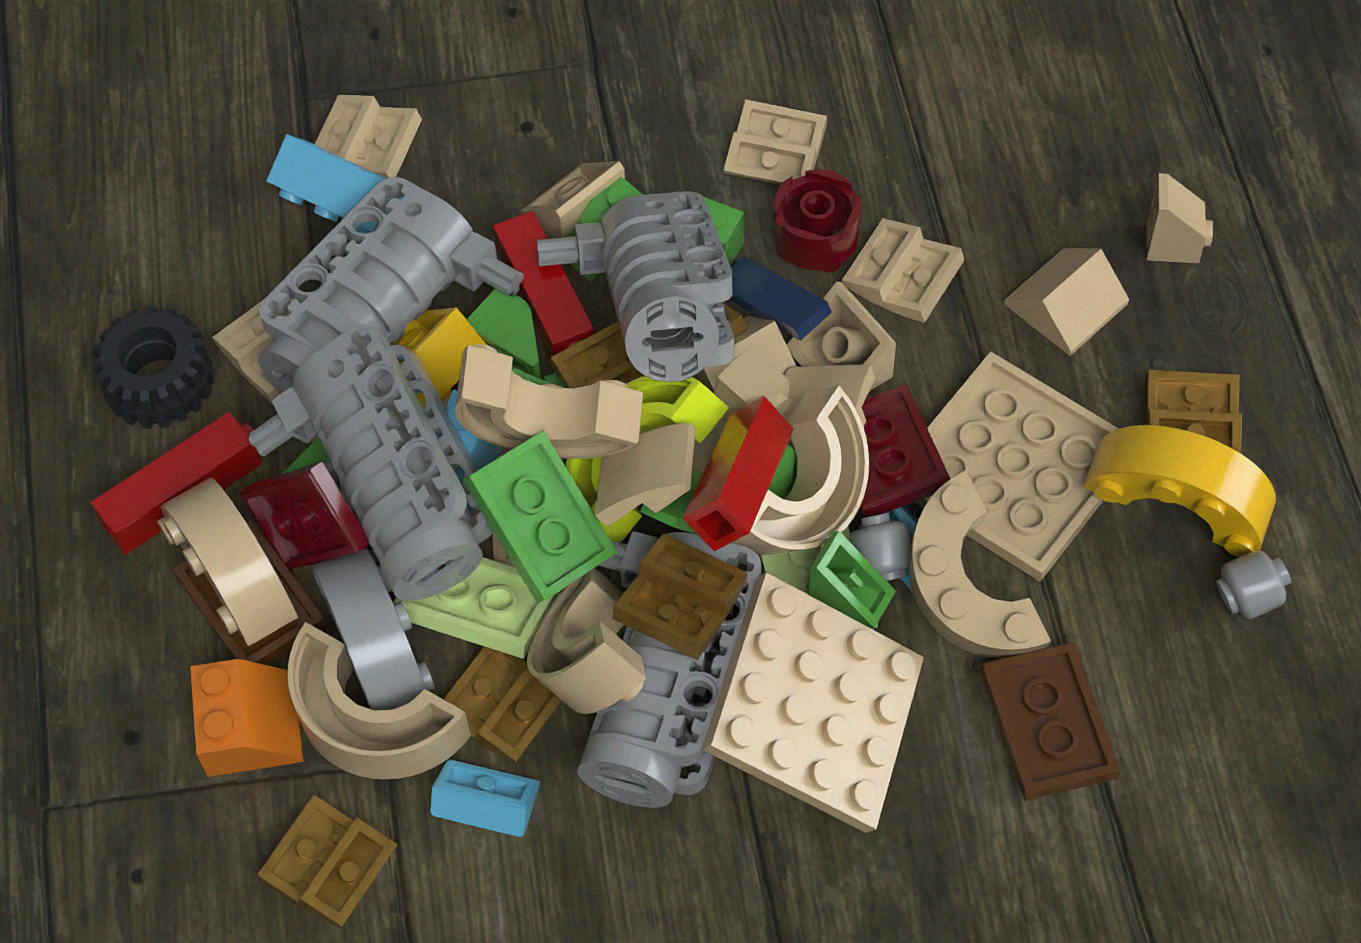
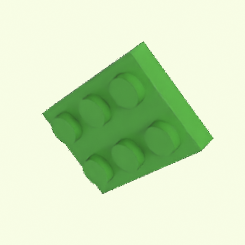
[463,430,618,603]

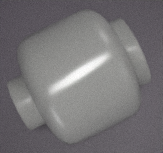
[849,513,911,581]
[1216,550,1292,619]

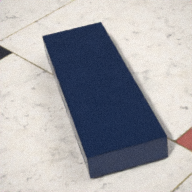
[729,256,832,341]

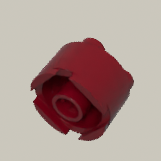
[773,169,861,273]

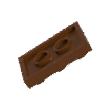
[172,519,327,665]
[981,642,1121,801]

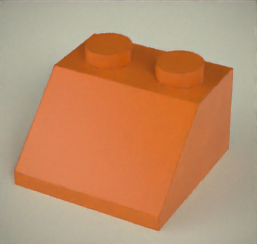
[190,659,304,777]

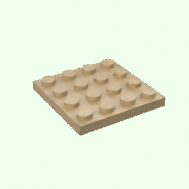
[915,352,1119,582]
[702,572,924,833]

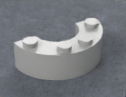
[311,547,435,710]

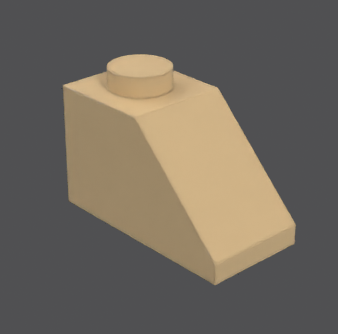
[1146,173,1213,263]

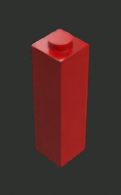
[493,211,594,358]
[683,396,794,552]
[90,412,262,555]

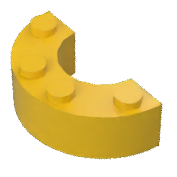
[1083,425,1276,557]

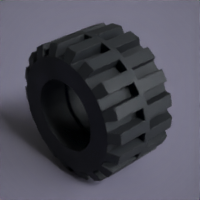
[92,306,215,429]

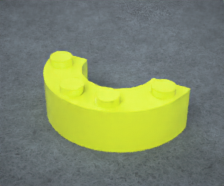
[565,376,729,543]

